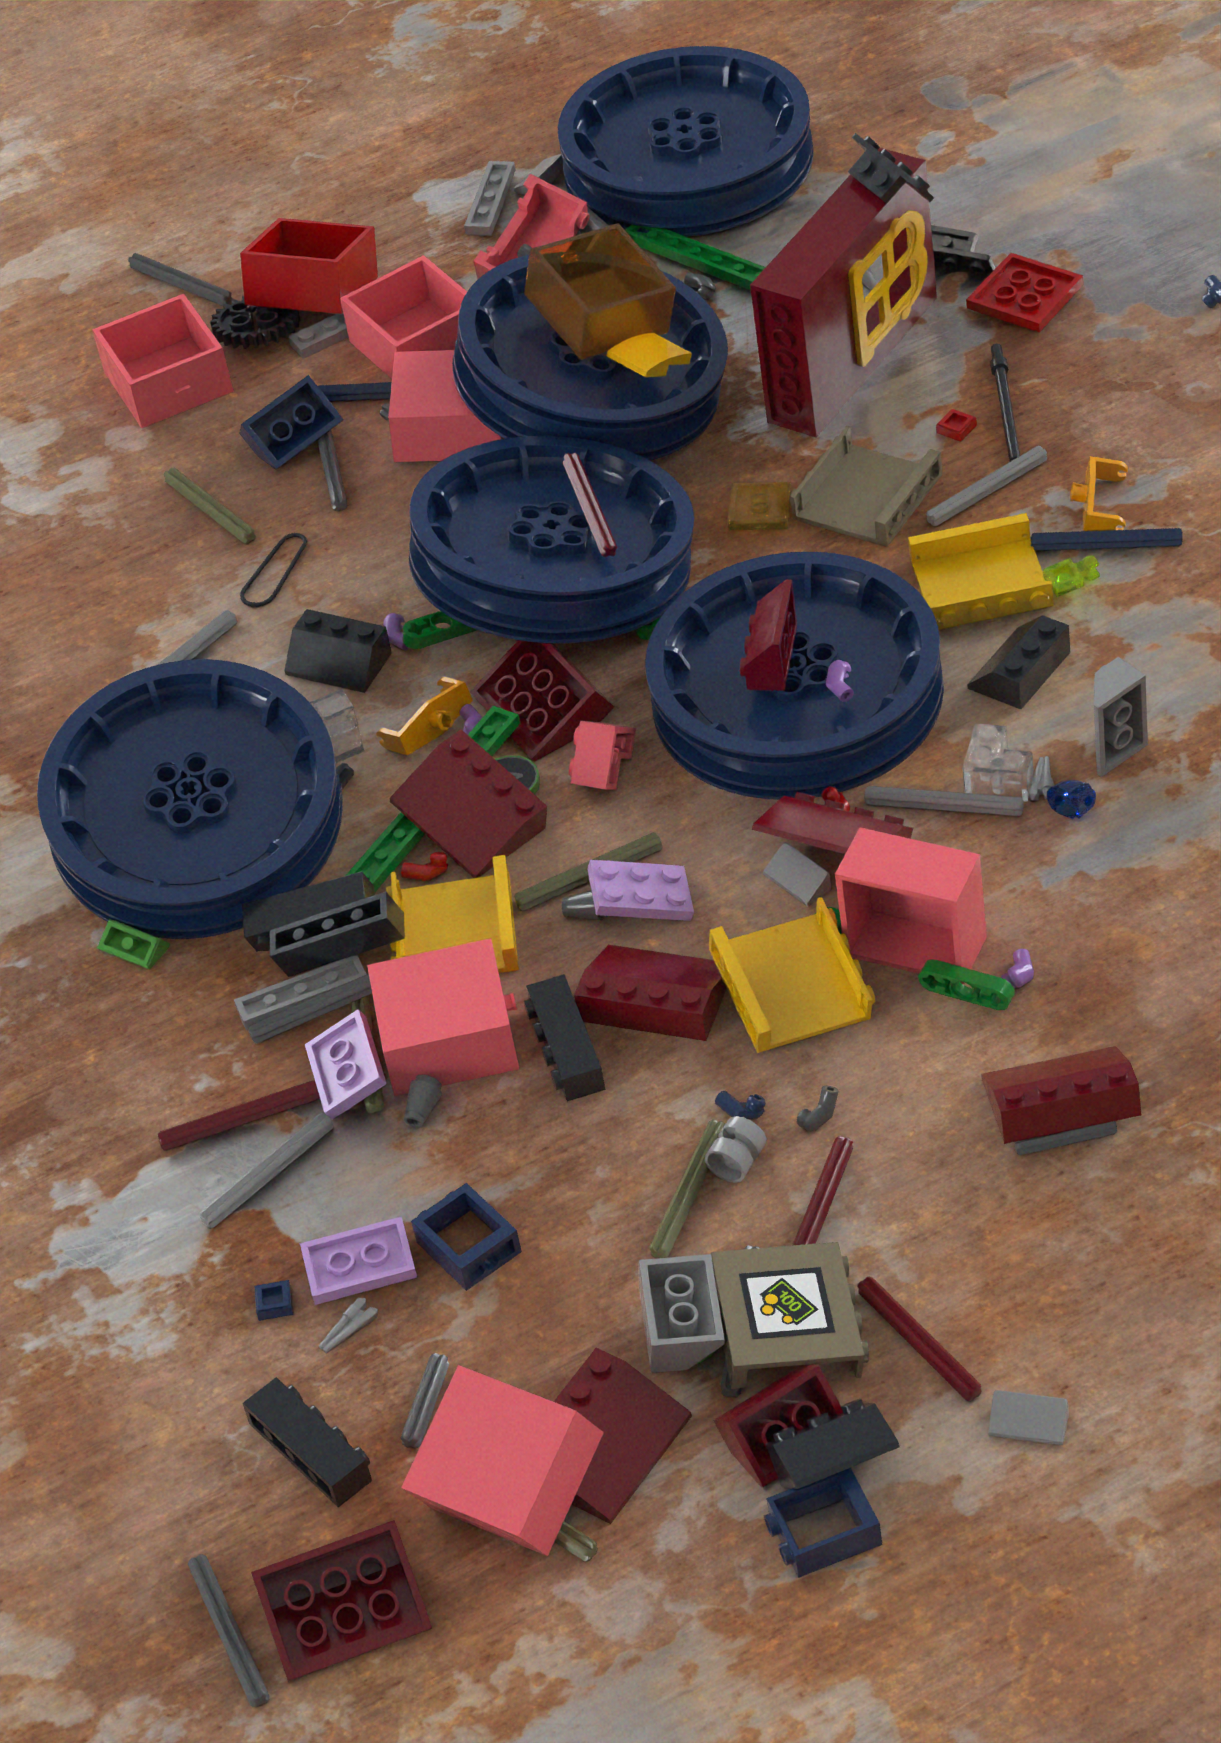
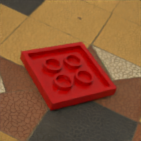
[966,252,1084,332]

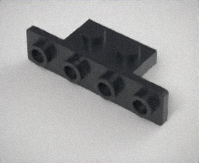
[848,133,934,204]
[931,225,995,273]

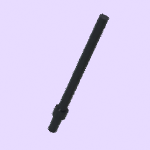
[990,344,1020,462]

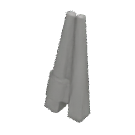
[1028,756,1054,801]
[319,1297,378,1353]

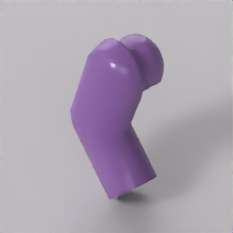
[383,613,409,651]
[826,660,854,702]
[460,704,483,735]
[1001,949,1034,989]

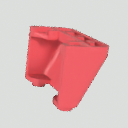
[473,174,590,279]

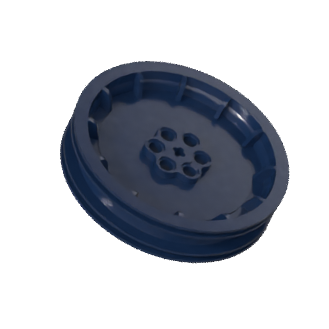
[558,46,814,237]
[452,250,728,461]
[409,436,694,643]
[645,552,944,800]
[37,659,343,939]

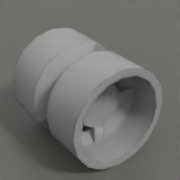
[704,1116,767,1183]

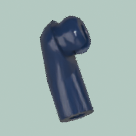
[1202,275,1221,308]
[715,1091,766,1119]

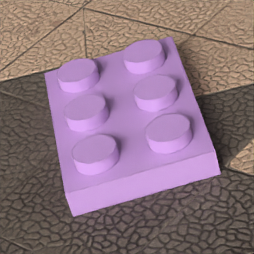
[587,860,694,921]
[305,1009,387,1120]
[300,1216,417,1305]

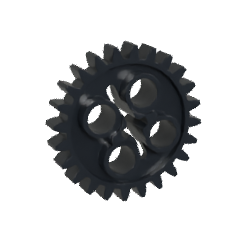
[210,296,300,349]

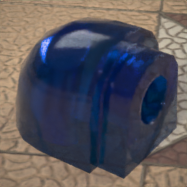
[1047,780,1096,819]

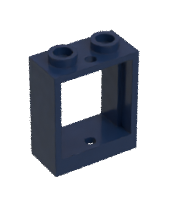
[411,1183,522,1291]
[764,1468,883,1578]

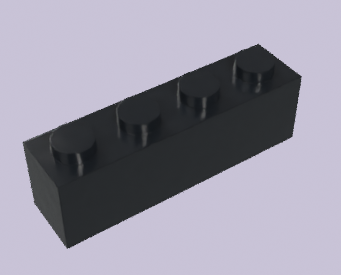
[242,872,375,952]
[270,892,405,977]
[524,974,606,1102]
[243,1377,372,1507]

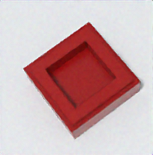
[936,409,977,442]

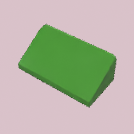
[97,919,170,970]

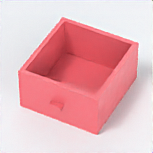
[340,255,467,379]
[92,293,234,428]
[388,350,504,462]
[835,827,987,984]
[367,938,519,1096]
[401,1365,604,1556]

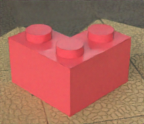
[569,721,636,790]

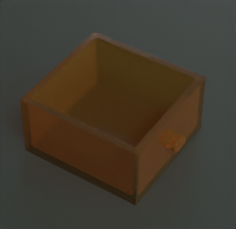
[524,223,676,359]

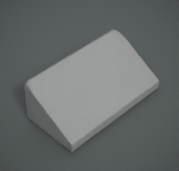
[514,154,563,195]
[763,842,831,907]
[988,1390,1069,1445]

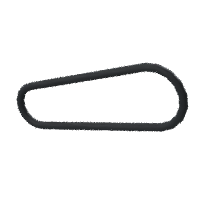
[240,533,307,607]

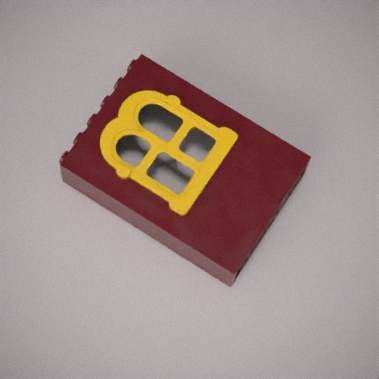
[750,148,937,438]

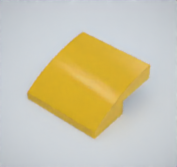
[607,333,692,377]

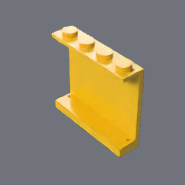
[908,513,1054,630]
[386,855,519,973]
[709,897,875,1053]

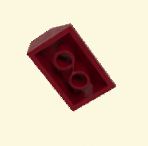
[740,579,797,691]
[713,1364,843,1487]

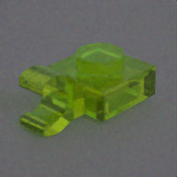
[1043,555,1100,597]

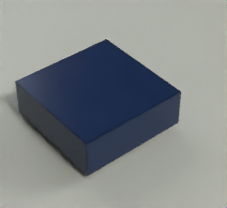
[254,1280,293,1321]

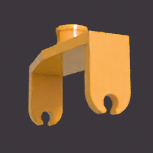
[1070,456,1128,531]
[376,677,473,756]

